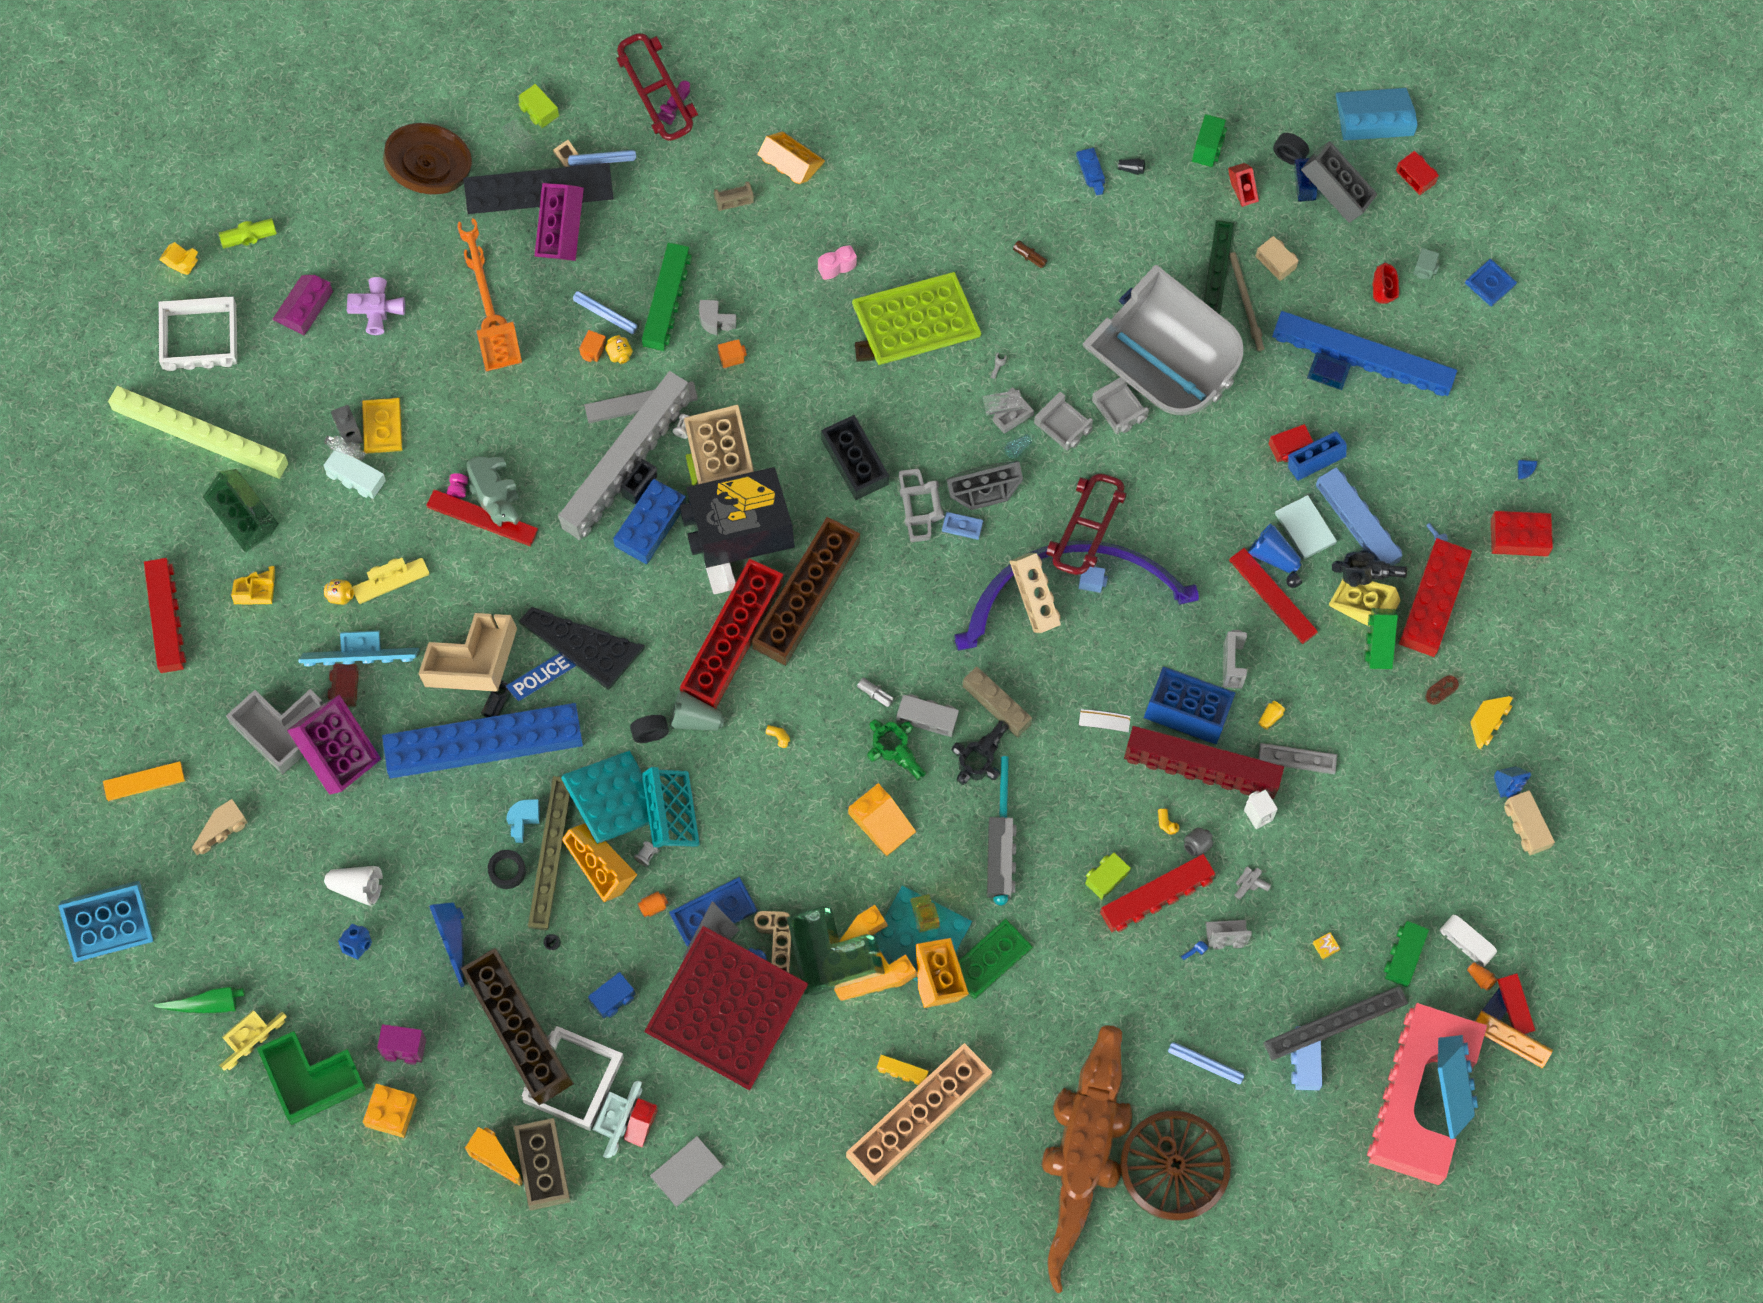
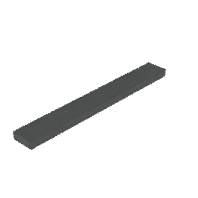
[1263,986,1409,1061]

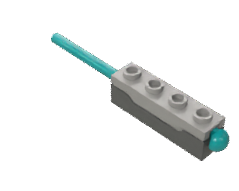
[987,756,1016,906]

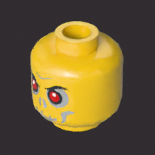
[324,579,354,605]

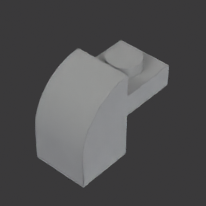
[699,300,736,335]

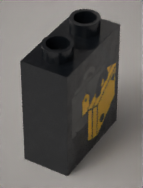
[679,467,795,568]

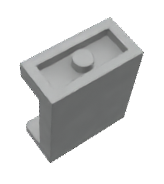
[1092,377,1149,434]
[1034,392,1093,451]
[1223,630,1247,689]

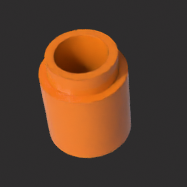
[637,891,668,918]

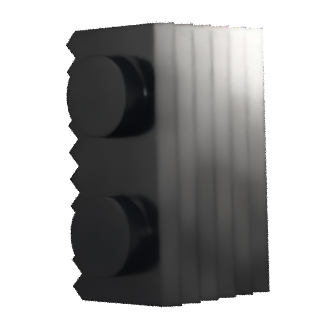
[621,459,658,504]

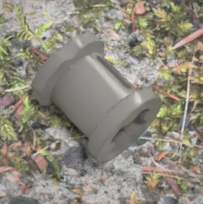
[634,841,659,867]

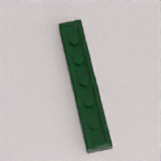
[1203,220,1234,315]

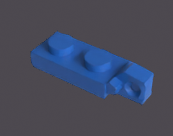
[1076,148,1105,196]

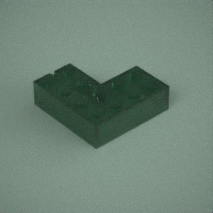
[787,906,885,995]

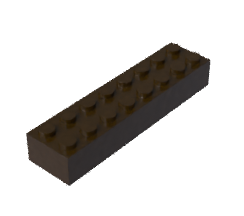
[461,948,574,1106]

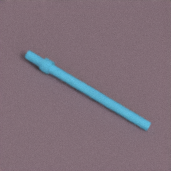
[1117,332,1206,401]

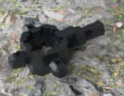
[1332,550,1407,587]
[951,720,1009,785]

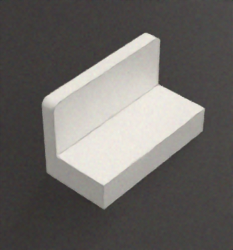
[704,563,735,594]

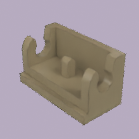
[713,181,754,211]

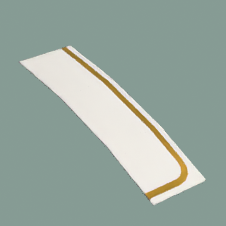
[1079,709,1131,732]

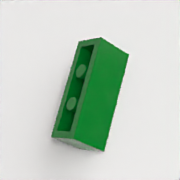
[1364,608,1398,669]
[1383,921,1429,987]

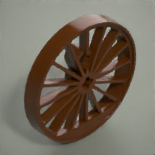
[1121,1111,1231,1221]

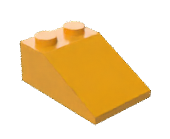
[848,783,916,857]
[916,938,969,1008]
[465,1127,523,1186]

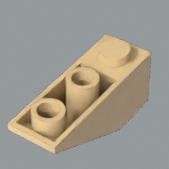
[192,799,247,855]

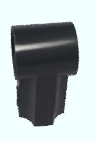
[481,680,511,718]

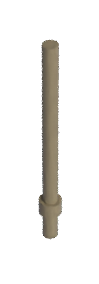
[1229,252,1265,351]

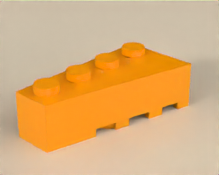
[562,823,637,902]

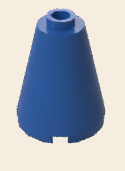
[1248,524,1302,573]

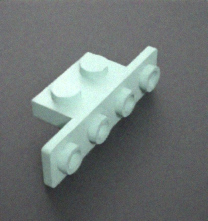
[592,1081,642,1158]

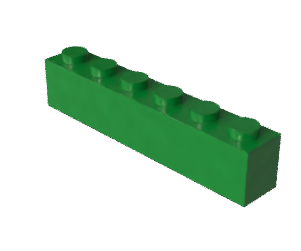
[642,243,692,351]

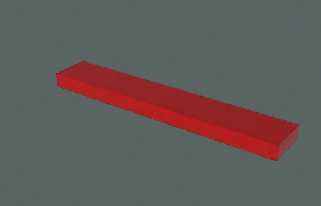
[426,489,538,547]
[1229,548,1318,644]

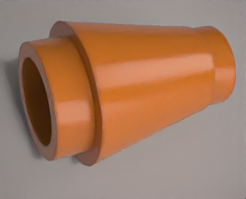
[1467,962,1497,991]

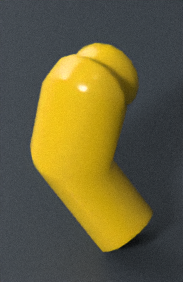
[766,725,790,748]
[1158,809,1180,835]

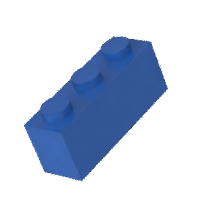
[1288,431,1347,481]

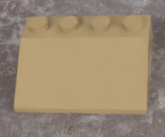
[684,405,754,484]

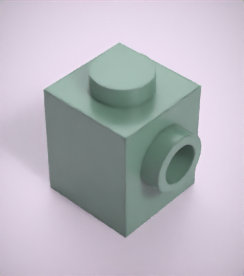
[1413,248,1440,279]

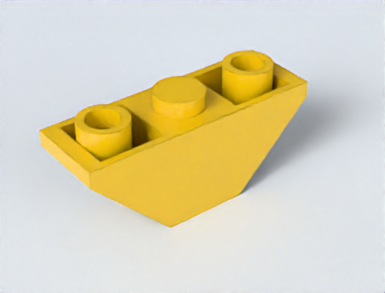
[1471,696,1513,749]

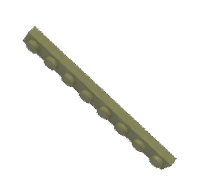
[528,776,570,930]

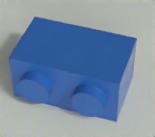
[588,972,635,1019]

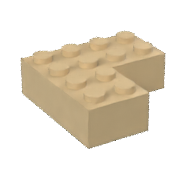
[418,613,517,691]

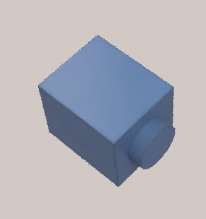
[1078,567,1108,593]

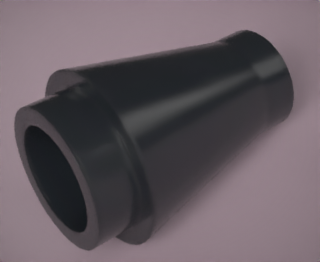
[1118,157,1145,175]

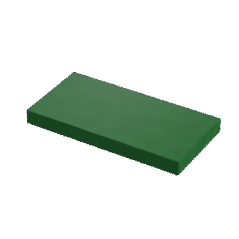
[958,919,1033,1000]

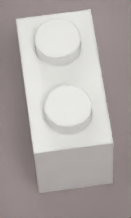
[1244,790,1278,829]

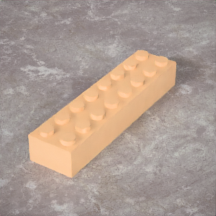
[846,1043,992,1186]

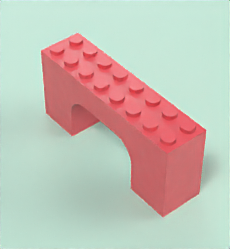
[1367,1003,1487,1185]

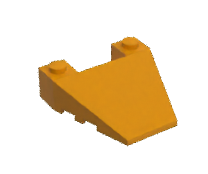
[821,905,918,1001]

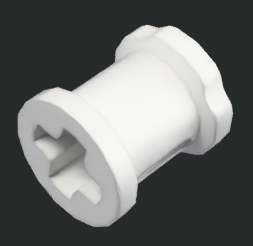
[673,414,690,439]

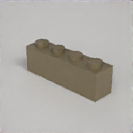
[962,666,1032,738]

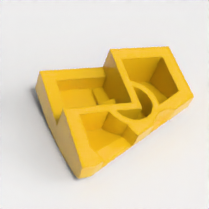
[231,566,275,604]

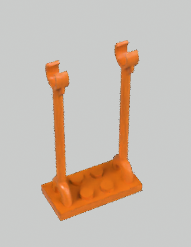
[458,218,522,371]

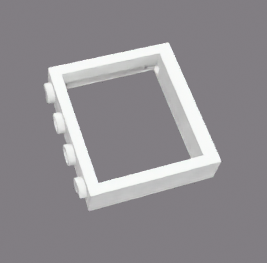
[159,297,237,371]
[522,1026,624,1131]

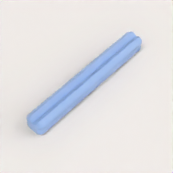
[568,150,636,166]
[573,291,638,334]
[1168,1042,1244,1084]

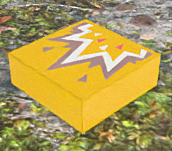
[1313,932,1340,960]

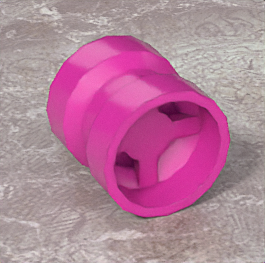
[447,473,469,498]

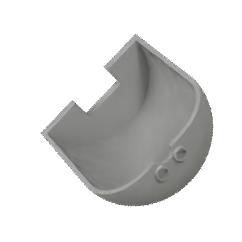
[1083,265,1243,416]

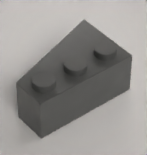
[682,901,740,960]

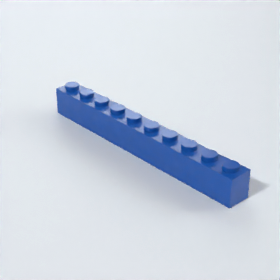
[1272,311,1457,396]

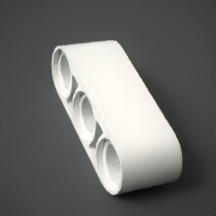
[1440,915,1497,967]

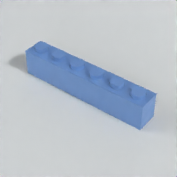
[1316,467,1403,566]

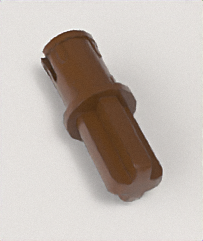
[1013,240,1047,268]

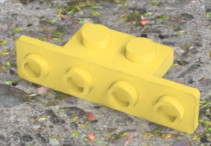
[352,558,429,604]
[219,1010,287,1071]

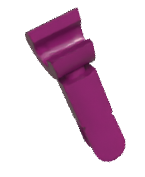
[657,81,690,125]

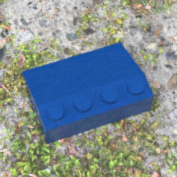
[1144,667,1235,745]

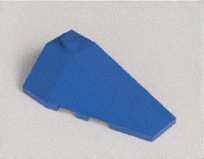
[429,903,465,987]

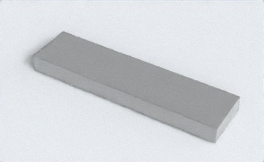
[1258,743,1337,774]

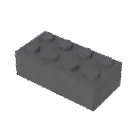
[1301,141,1377,223]

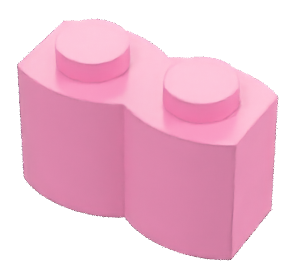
[818,245,857,280]

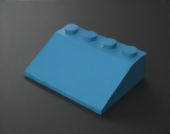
[1336,88,1418,141]
[58,881,153,962]
[1438,1035,1478,1139]

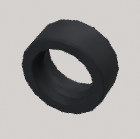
[1273,133,1310,165]
[630,715,669,743]
[487,850,526,889]

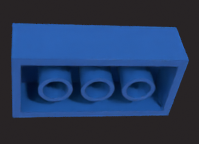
[613,479,686,565]

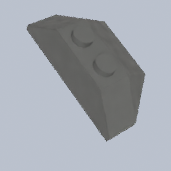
[946,461,1023,510]

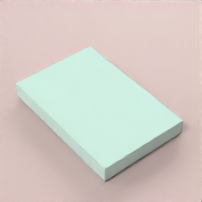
[1275,495,1337,560]

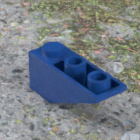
[1494,766,1531,798]

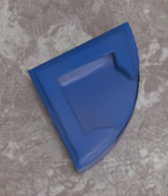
[1518,460,1537,479]

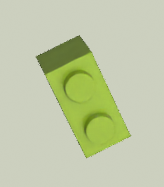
[518,84,559,128]
[1085,853,1131,900]

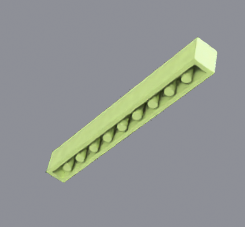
[108,386,288,479]

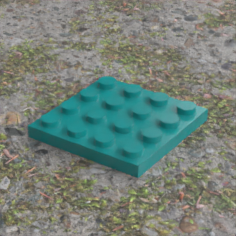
[561,750,649,844]
[873,886,972,982]

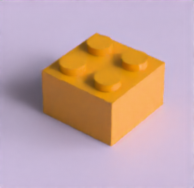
[363,1084,417,1138]

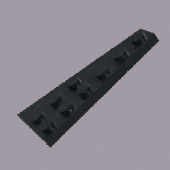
[519,607,645,690]

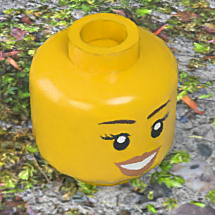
[605,335,633,364]

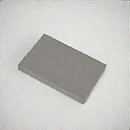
[650,1136,723,1208]

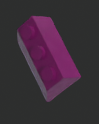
[272,275,333,335]

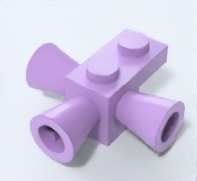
[347,277,405,335]

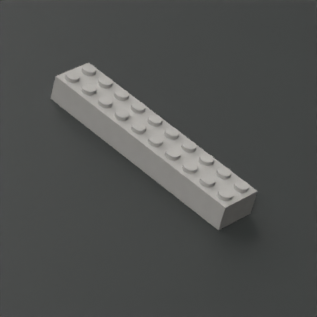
[558,371,690,540]

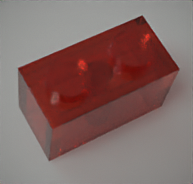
[328,663,359,706]

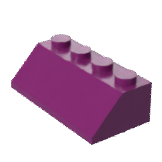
[534,183,584,261]

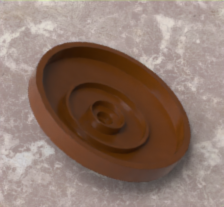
[383,123,472,195]

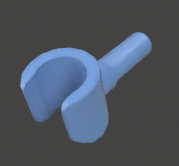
[1426,523,1448,541]

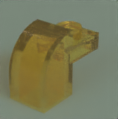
[910,894,940,933]

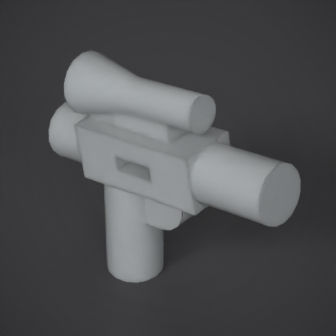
[1234,867,1271,900]

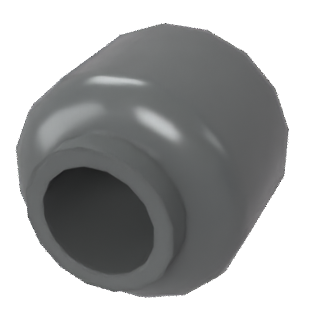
[1184,827,1213,857]

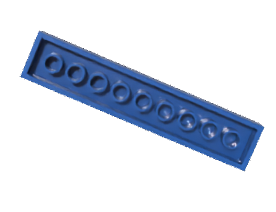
[382,703,583,779]

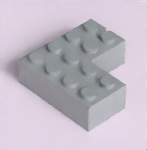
[226,689,325,775]

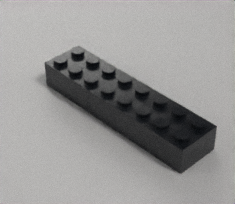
[463,163,614,214]

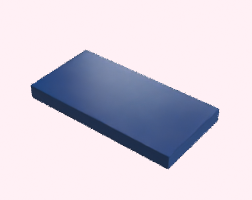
[669,877,758,947]

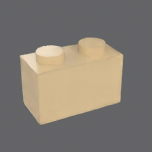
[1255,236,1298,281]

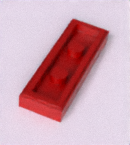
[1497,973,1535,1034]

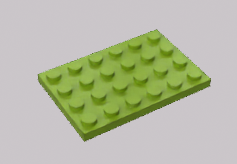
[852,272,982,365]

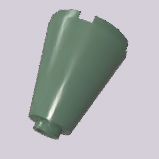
[669,691,725,731]

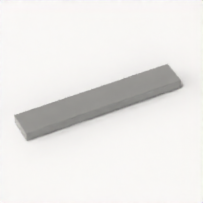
[584,382,698,424]

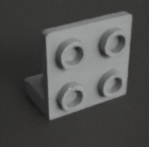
[1206,920,1252,949]

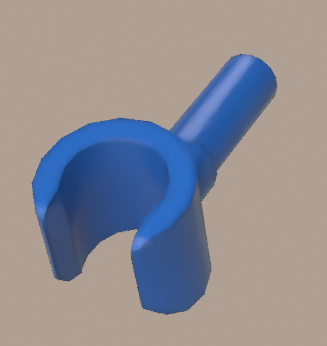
[1181,941,1208,960]

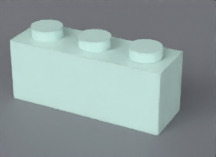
[324,448,386,499]

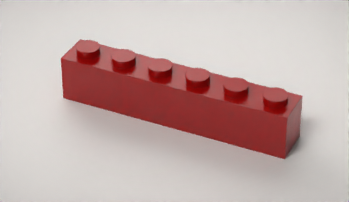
[144,558,186,673]
[1100,854,1215,933]

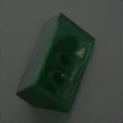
[203,469,279,552]

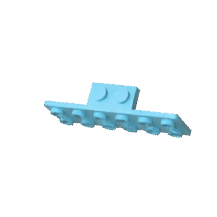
[299,630,419,666]

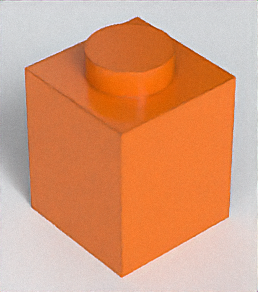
[579,330,607,362]
[718,339,747,368]

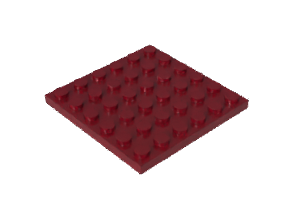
[644,926,808,1091]

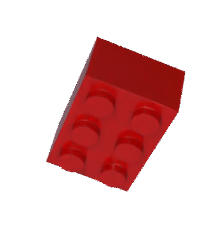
[1490,511,1553,556]

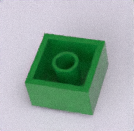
[1192,114,1227,167]

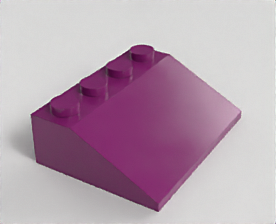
[287,695,381,795]

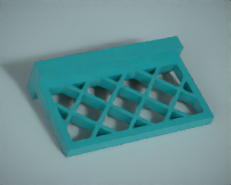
[642,767,700,848]

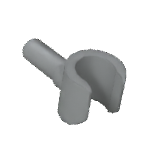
[990,352,1007,379]

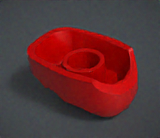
[1372,263,1399,304]

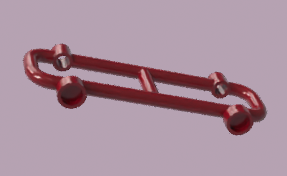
[616,33,698,141]
[1046,473,1127,575]

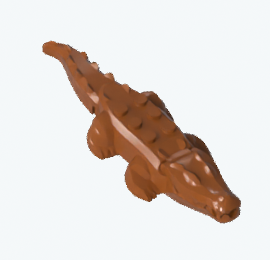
[1042,1025,1133,1293]

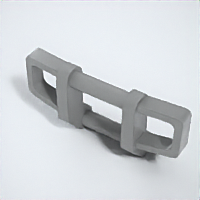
[899,469,945,542]

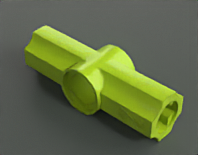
[219,218,277,249]

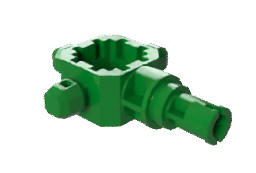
[867,719,927,781]

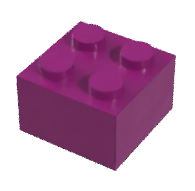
[377,1024,426,1065]

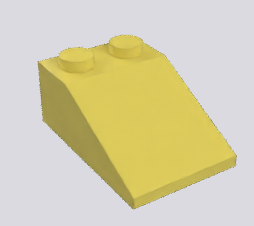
[1329,580,1401,627]

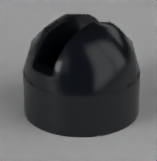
[1286,571,1303,588]
[544,934,561,950]

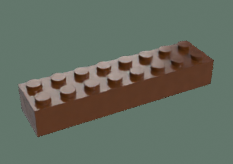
[752,517,860,666]

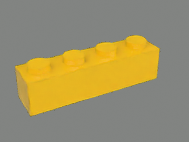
[877,1055,929,1085]

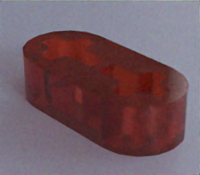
[1425,676,1459,705]

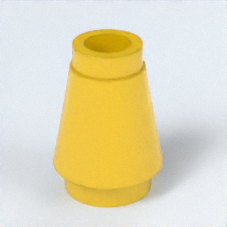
[1258,701,1285,730]

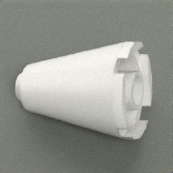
[324,866,383,905]

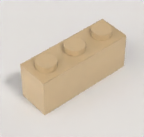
[1504,790,1555,856]

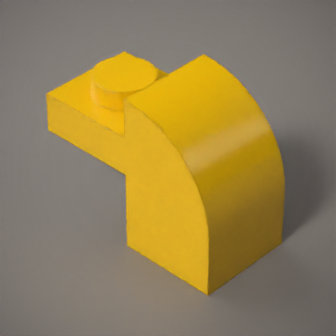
[159,242,198,275]

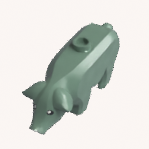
[467,456,519,527]

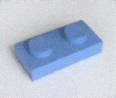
[942,512,983,540]

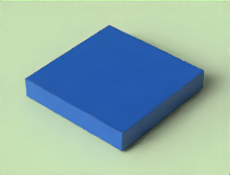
[1465,259,1517,307]

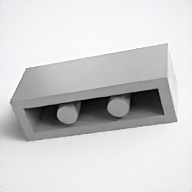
[896,694,959,737]

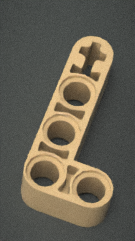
[754,911,792,973]

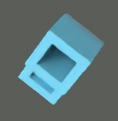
[507,800,540,843]

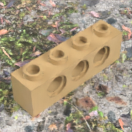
[1010,553,1061,633]

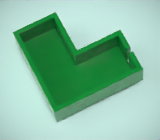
[257,1031,366,1125]

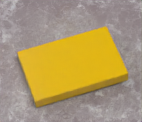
[362,398,402,454]

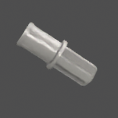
[857,678,894,707]

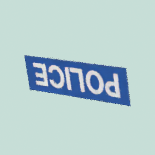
[506,653,576,701]

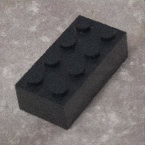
[821,415,889,500]

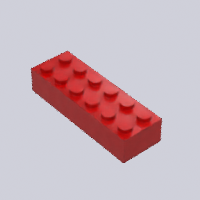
[1398,538,1472,657]

